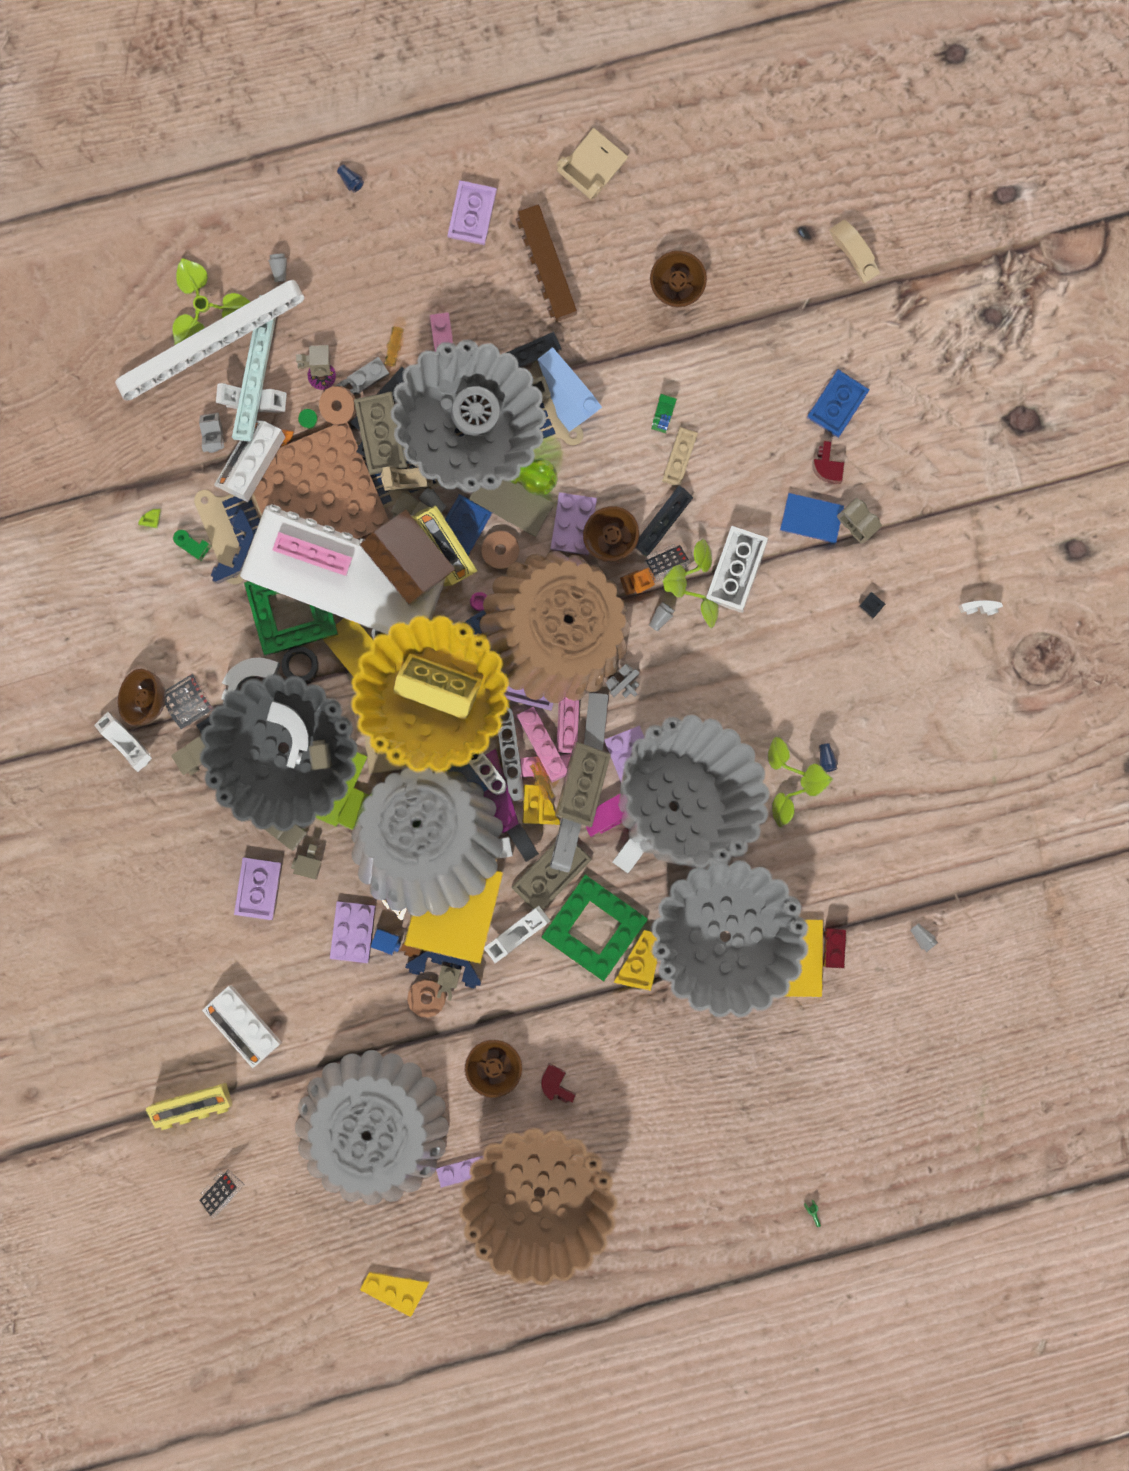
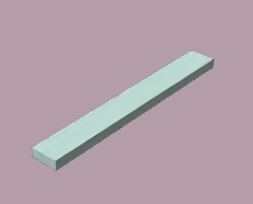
[232,295,276,441]

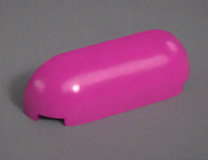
[586,793,623,837]

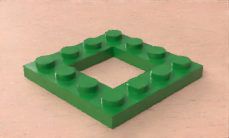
[244,581,339,656]
[541,875,648,982]

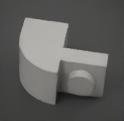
[199,413,224,453]

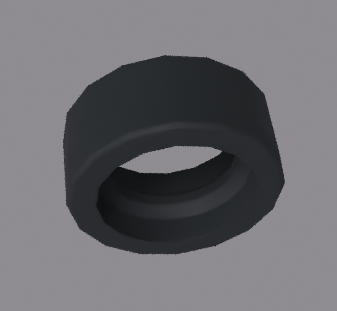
[282,647,319,683]
[507,823,539,862]

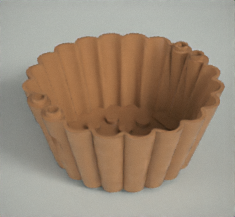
[480,551,630,703]
[459,1128,617,1286]

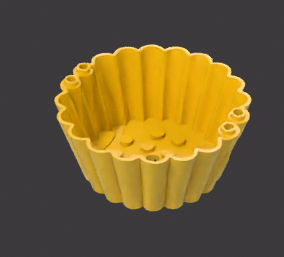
[352,616,508,772]

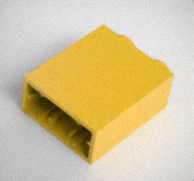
[404,859,503,963]

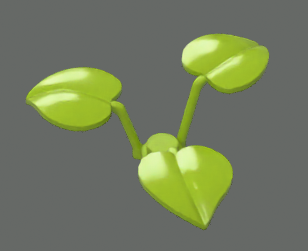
[172,258,250,345]
[662,538,719,628]
[768,737,833,828]

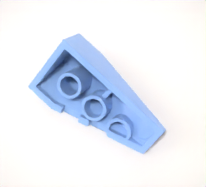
[537,348,602,432]

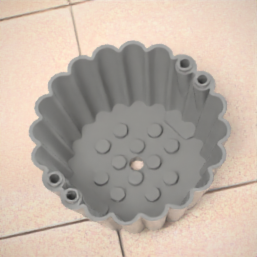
[391,340,546,493]
[618,715,770,868]
[351,767,503,916]
[652,861,808,1017]
[295,1050,449,1205]

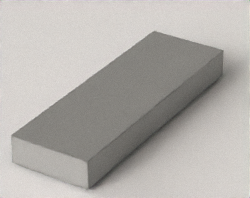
[584,693,608,751]

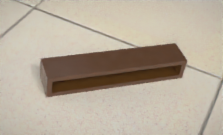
[515,204,577,322]

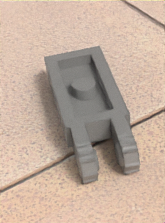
[336,357,389,395]

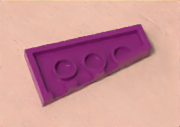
[480,748,519,834]

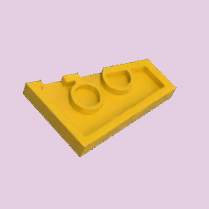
[613,930,658,991]
[360,1271,429,1317]

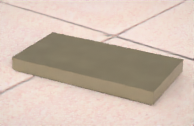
[354,392,407,475]
[469,480,554,537]
[555,742,611,827]
[511,843,592,910]

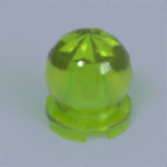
[509,452,558,496]

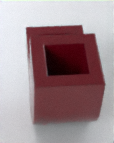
[812,441,845,484]
[541,1063,576,1103]

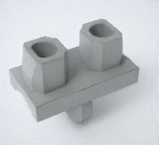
[606,664,639,698]

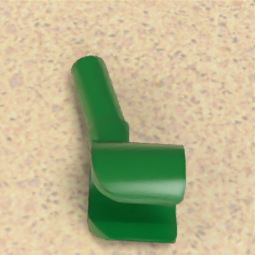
[804,1200,821,1228]

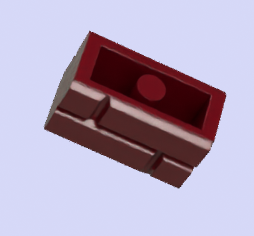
[823,928,846,969]

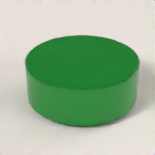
[298,409,318,429]

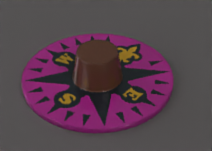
[307,364,336,390]

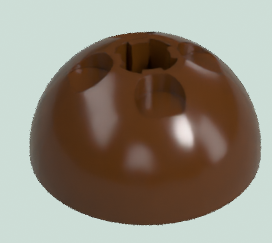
[650,251,707,308]
[583,506,640,562]
[118,669,166,725]
[465,1040,522,1098]

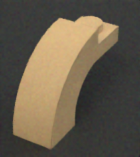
[829,220,880,284]
[381,467,433,491]

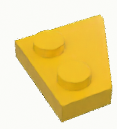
[522,785,560,825]

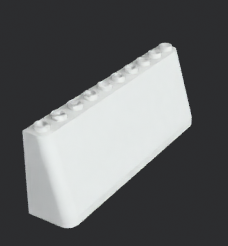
[240,504,446,634]

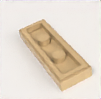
[662,427,698,487]

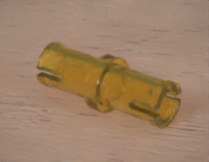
[384,326,404,367]
[529,761,556,801]

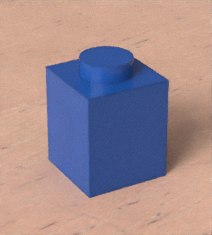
[371,928,402,955]

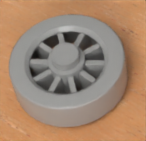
[451,386,500,436]

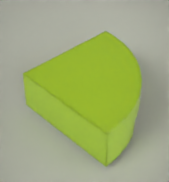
[138,509,161,529]

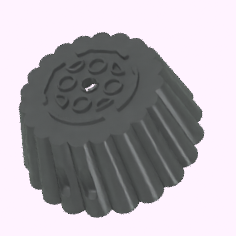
[200,675,358,831]

